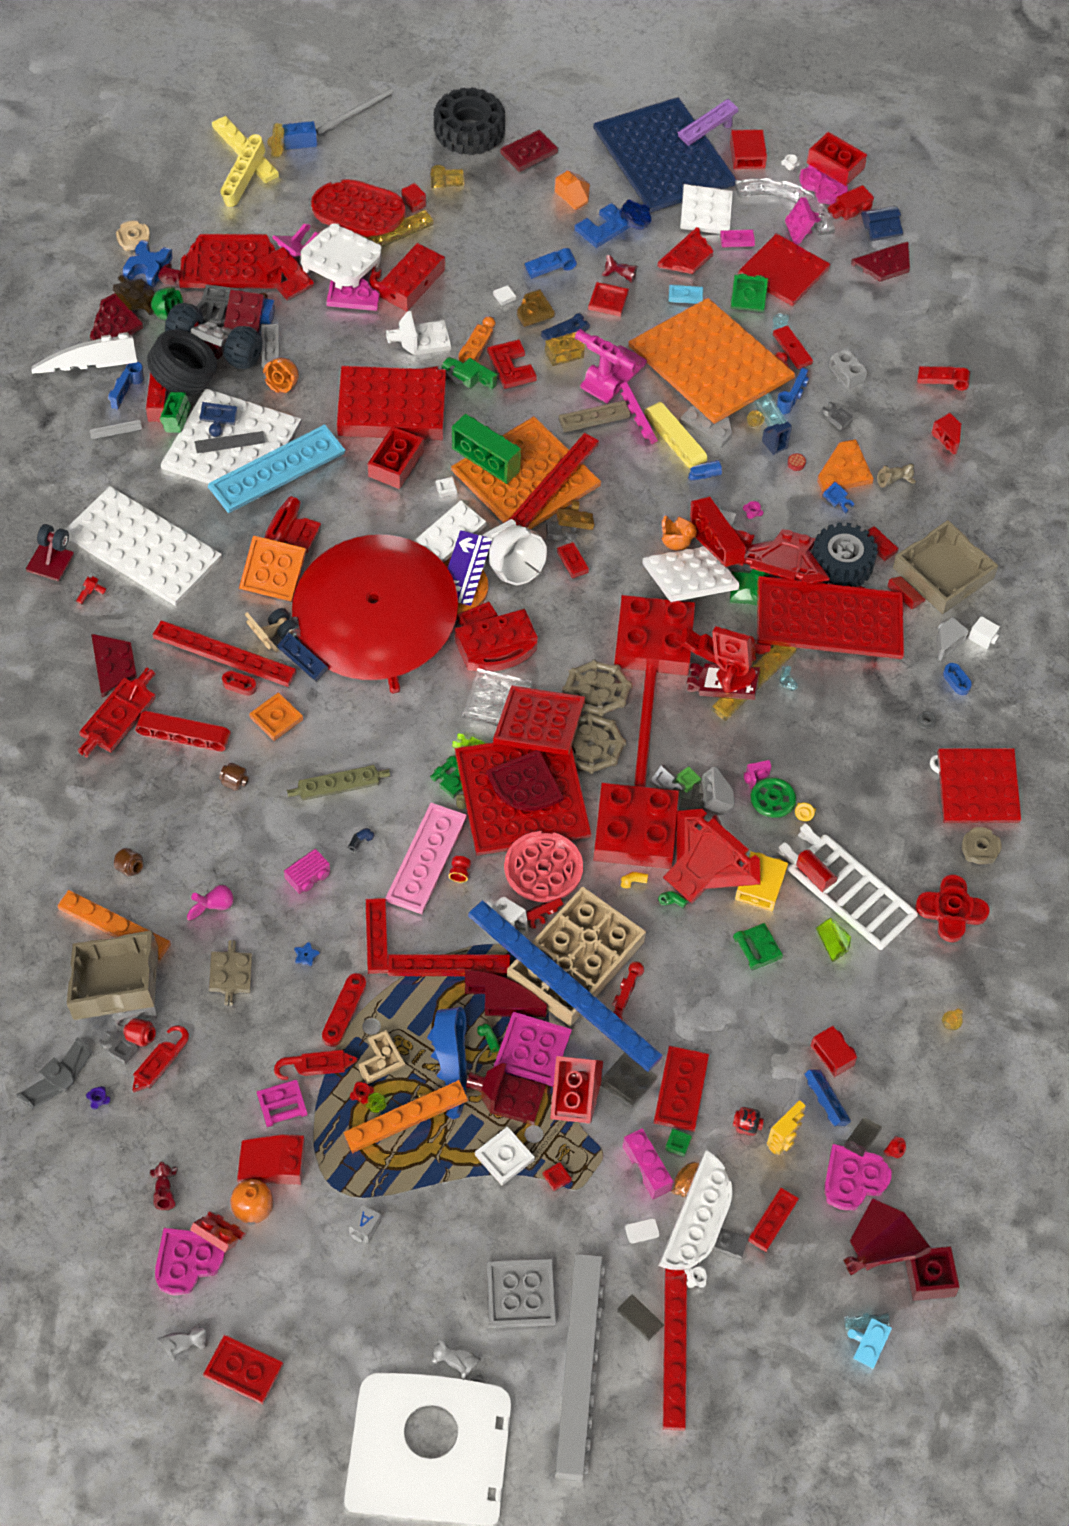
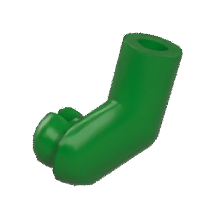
[658,891,688,909]

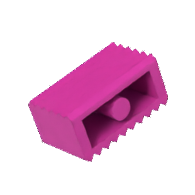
[284,848,330,894]

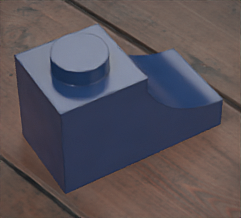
[762,421,792,455]

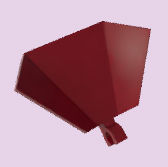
[843,1198,931,1276]

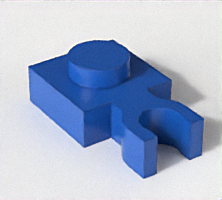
[822,482,855,514]

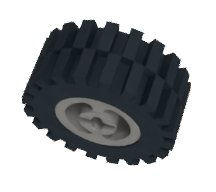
[812,522,878,587]

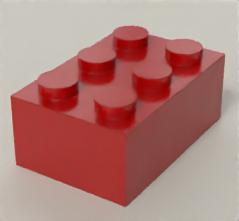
[807,132,868,186]
[368,426,424,489]

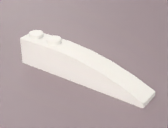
[32,333,137,373]

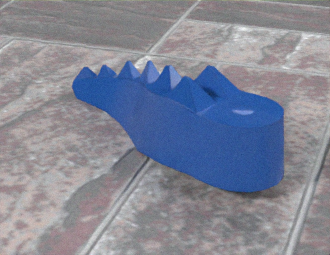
[427,1007,467,1119]

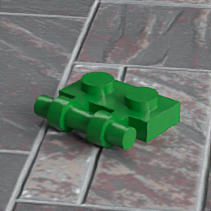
[430,755,463,798]

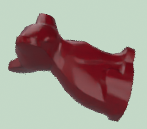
[602,255,638,283]
[150,1162,178,1210]

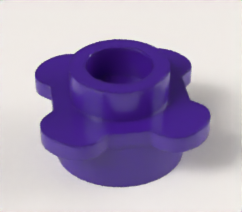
[86,1086,110,1110]

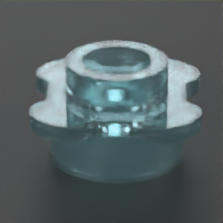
[772,314,789,330]

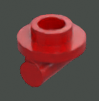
[883,1136,906,1158]

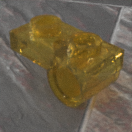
[430,165,463,188]

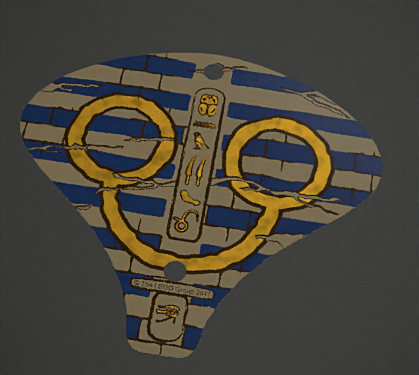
[313,944,603,1198]

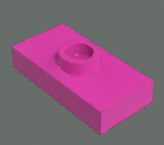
[720,229,755,247]

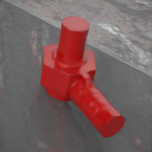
[76,576,107,605]

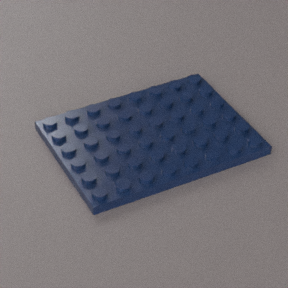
[593,97,737,213]

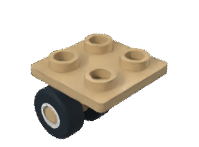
[244,608,299,653]

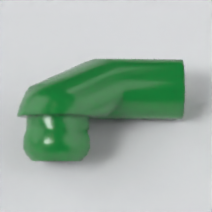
[477,1024,500,1053]

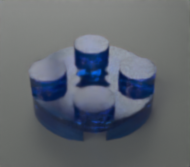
[619,199,652,230]

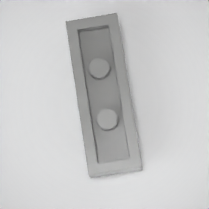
[261,324,279,368]

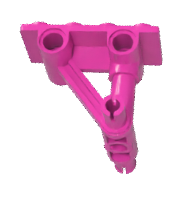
[575,329,647,403]

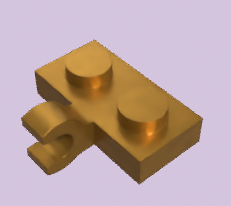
[556,499,595,530]

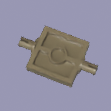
[209,940,252,1006]

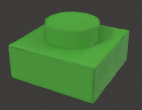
[676,767,702,793]

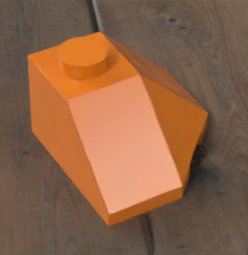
[555,170,590,210]

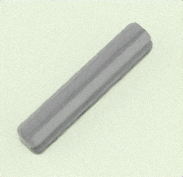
[89,420,142,439]

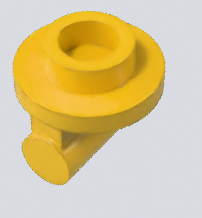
[795,802,816,821]

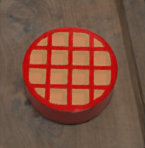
[788,453,806,471]

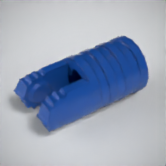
[688,460,722,481]

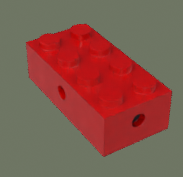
[379,243,445,311]

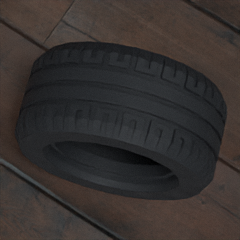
[147,329,217,396]

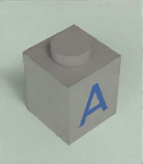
[349,1205,381,1243]

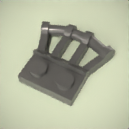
[196,285,239,328]

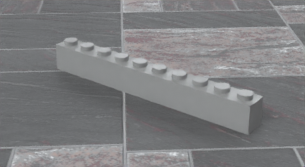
[555,1254,605,1481]

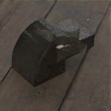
[678,784,704,811]

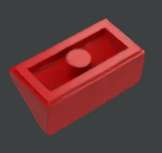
[887,576,926,610]

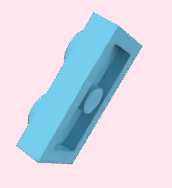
[668,285,703,304]

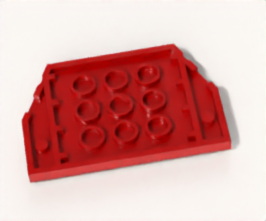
[179,234,282,289]

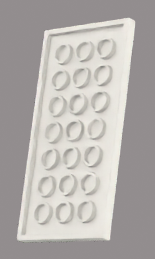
[65,486,222,606]

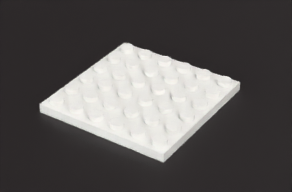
[161,388,302,500]

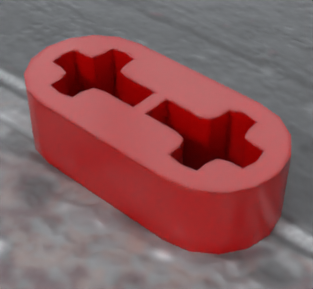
[222,671,257,696]

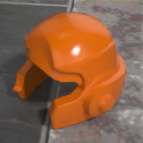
[661,515,697,551]

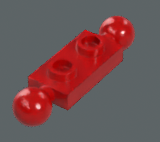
[612,961,644,1021]

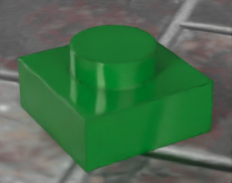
[665,1129,692,1157]

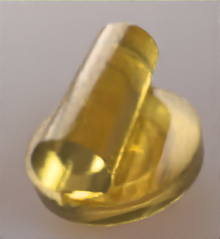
[942,1008,963,1031]

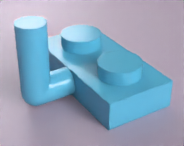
[848,1318,892,1369]

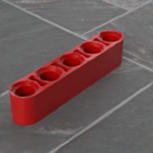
[135,711,231,752]

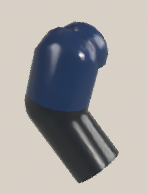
[348,828,374,852]

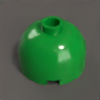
[151,287,183,321]

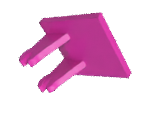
[272,223,320,257]

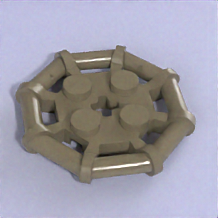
[562,659,633,717]
[571,712,626,774]

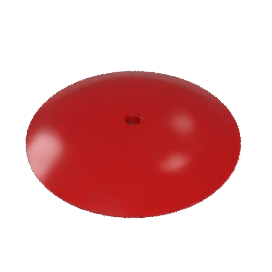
[292,534,458,680]

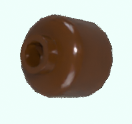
[219,763,249,791]
[114,848,144,877]

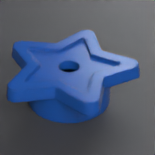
[294,942,320,966]

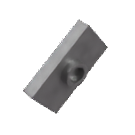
[713,1228,749,1260]

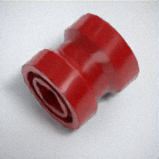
[449,856,471,883]

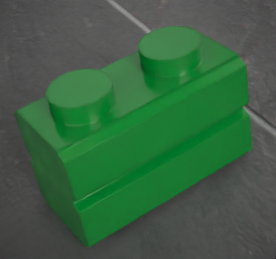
[159,392,191,433]

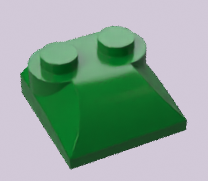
[730,569,769,605]

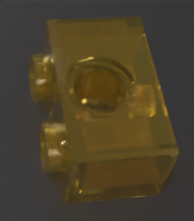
[545,332,585,367]

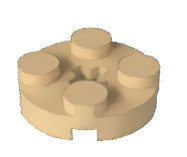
[116,221,150,251]

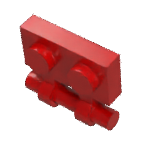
[190,1211,245,1252]

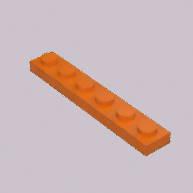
[57,890,171,960]
[343,1080,468,1153]

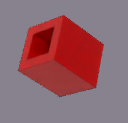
[401,183,426,213]

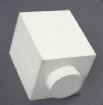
[968,616,1000,649]

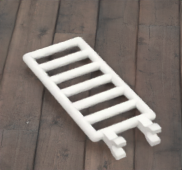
[778,823,918,950]

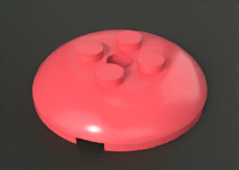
[504,831,583,903]

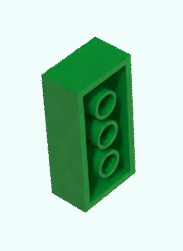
[452,413,521,484]

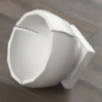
[482,519,547,586]

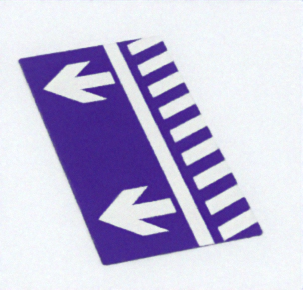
[448,530,492,606]

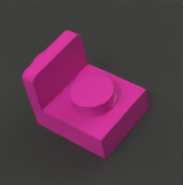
[744,760,772,789]

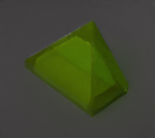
[816,917,851,962]

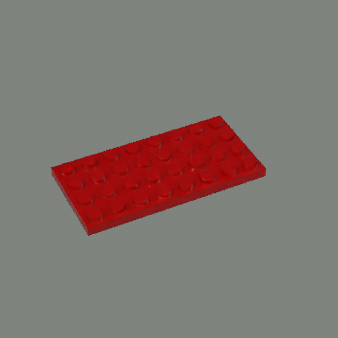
[757,576,904,659]

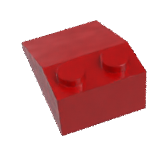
[550,1056,603,1124]
[237,1134,305,1185]

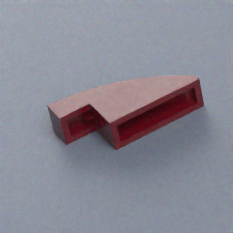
[465,970,547,1017]

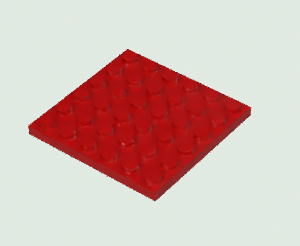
[455,742,591,856]

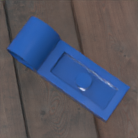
[524,248,577,279]
[108,362,144,410]
[776,368,809,414]

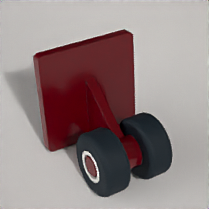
[26,524,74,581]

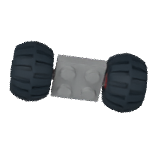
[165,303,263,369]

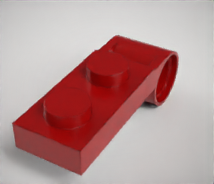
[917,366,970,391]

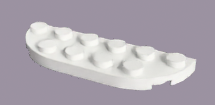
[659,1151,732,1270]

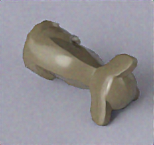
[877,463,916,488]

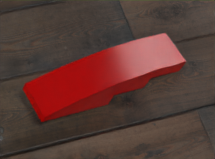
[680,627,717,664]

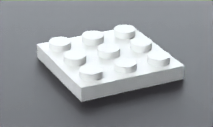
[680,184,732,234]

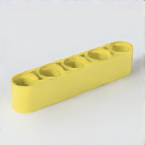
[220,134,265,207]
[644,402,707,469]

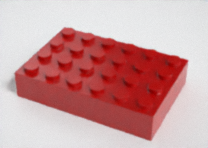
[337,366,446,440]

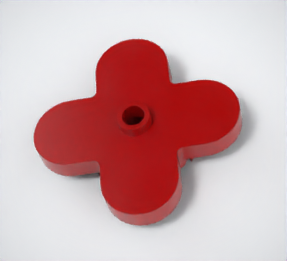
[915,875,990,942]

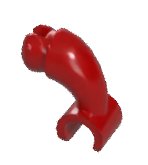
[369,266,382,291]

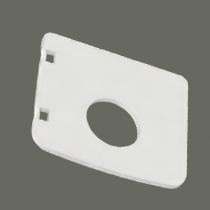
[344,1373,511,1526]

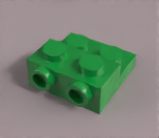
[730,274,768,313]

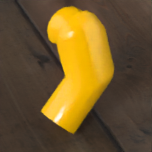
[620,872,648,889]

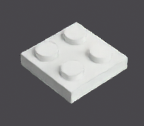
[475,1127,535,1185]

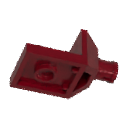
[466,1063,546,1125]

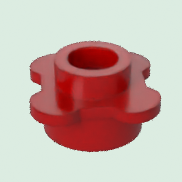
[350,1082,374,1105]

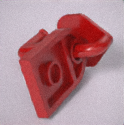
[712,626,757,693]

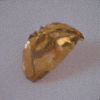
[671,1162,699,1198]

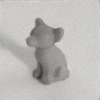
[157,1323,207,1362]
[431,1338,481,1380]

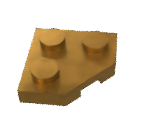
[517,289,555,327]

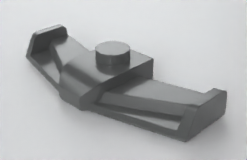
[16,1037,93,1110]

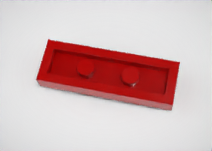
[748,1188,799,1252]

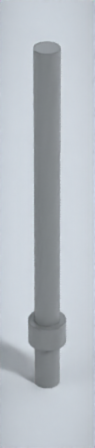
[316,88,393,135]

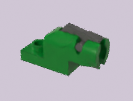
[442,357,497,390]

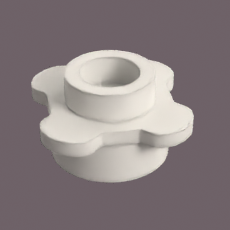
[781,154,800,170]
[685,1266,707,1288]

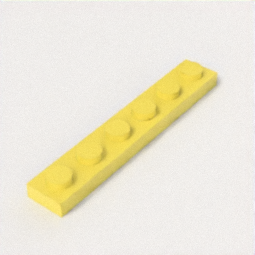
[212,116,279,184]

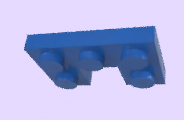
[575,203,633,248]

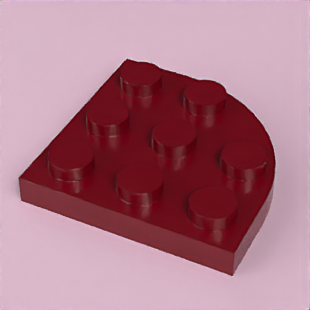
[486,750,563,811]

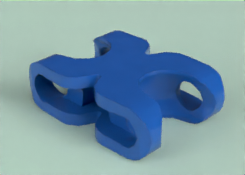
[123,240,173,287]

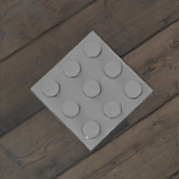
[487,1259,556,1328]

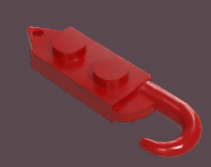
[132,1025,189,1093]
[274,1050,357,1080]

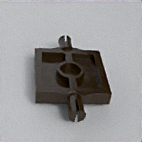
[112,275,155,316]

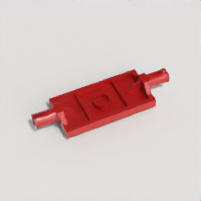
[78,667,156,757]

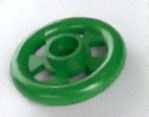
[750,777,796,818]

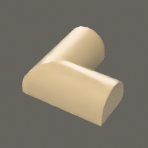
[358,1030,405,1084]

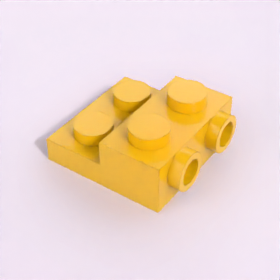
[767,1100,806,1155]

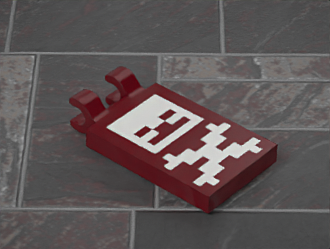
[686,663,761,700]

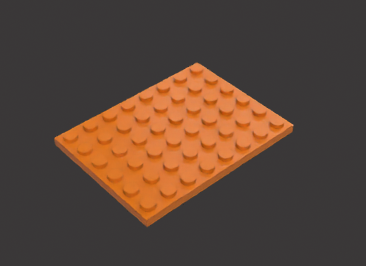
[628,298,795,424]

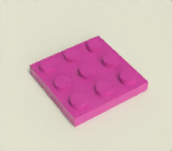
[494,1012,572,1086]

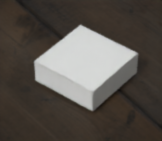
[493,285,516,306]
[436,477,457,498]

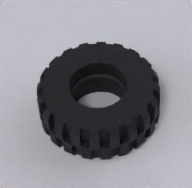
[434,87,505,155]

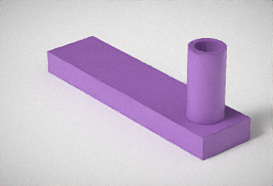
[678,99,738,146]

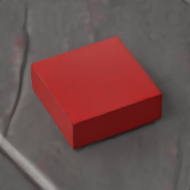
[542,1162,572,1192]

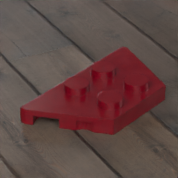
[851,241,910,282]
[91,634,137,697]

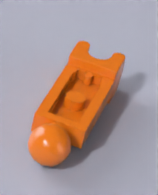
[458,316,495,363]

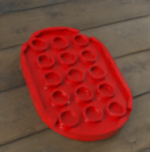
[311,179,406,237]

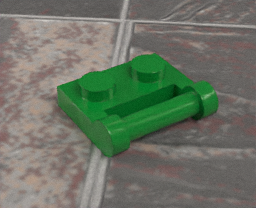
[733,923,783,970]

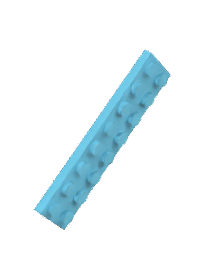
[208,425,345,514]

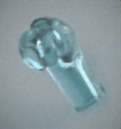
[779,666,797,691]

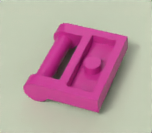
[256,1080,308,1128]

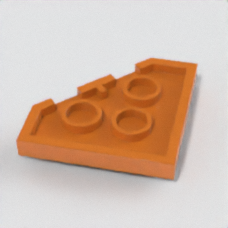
[817,439,874,493]

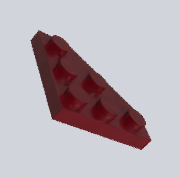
[90,293,143,341]

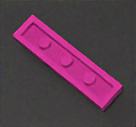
[621,382,658,444]

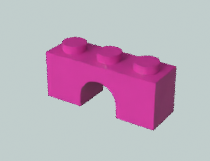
[622,1128,673,1200]

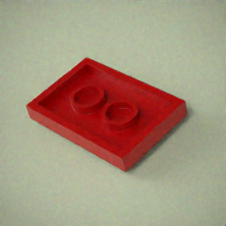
[203,1335,284,1405]

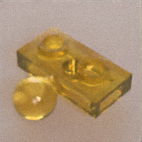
[267,123,284,158]

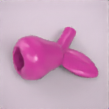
[187,884,233,921]

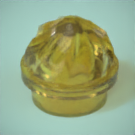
[747,410,764,428]

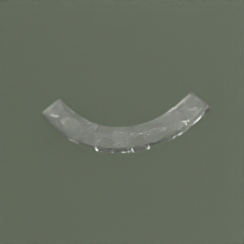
[735,178,835,236]

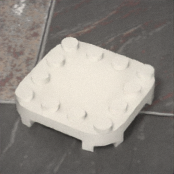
[301,224,381,289]

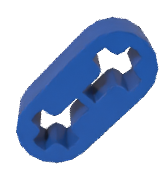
[943,663,972,695]

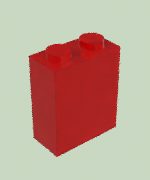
[730,129,767,169]

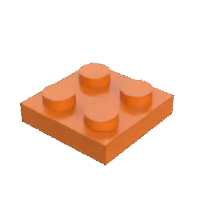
[249,692,303,741]

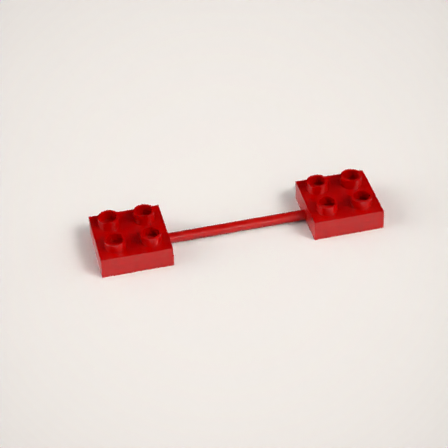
[593,595,695,869]

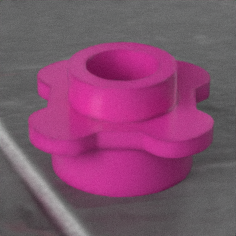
[743,501,763,519]

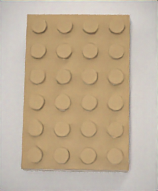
[507,886,646,1027]

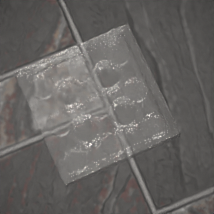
[462,669,532,726]

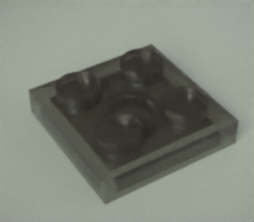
[600,1052,657,1109]

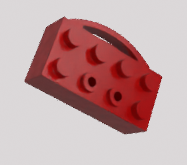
[455,608,538,672]

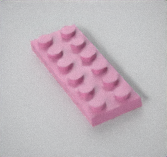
[386,803,467,914]

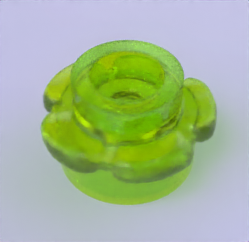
[366,1093,386,1113]

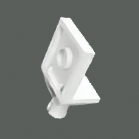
[386,311,451,355]

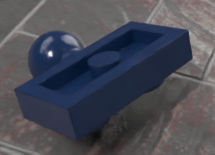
[199,402,238,437]

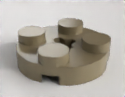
[961,827,1002,865]

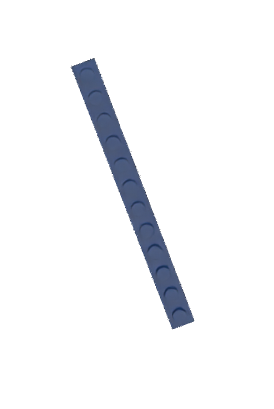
[468,900,663,1072]

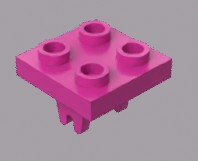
[785,197,821,245]

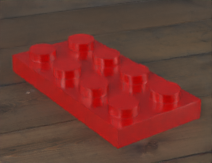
[653,1046,709,1132]

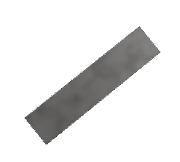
[195,431,265,453]

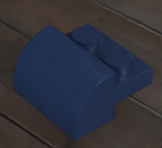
[861,206,903,241]

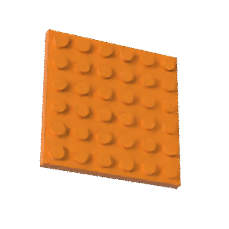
[451,416,601,530]

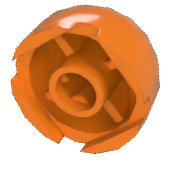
[263,357,299,393]
[230,1179,273,1223]

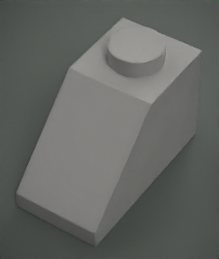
[937,617,969,661]
[702,767,735,814]

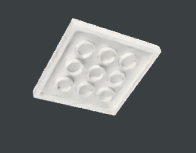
[643,546,739,602]

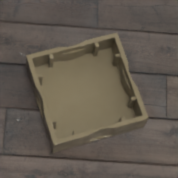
[893,520,998,615]
[66,930,158,1020]

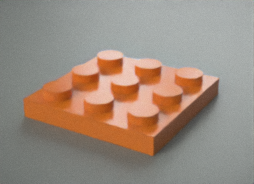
[239,536,307,602]

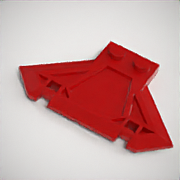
[738,529,829,585]
[663,809,761,904]

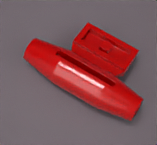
[264,496,321,554]

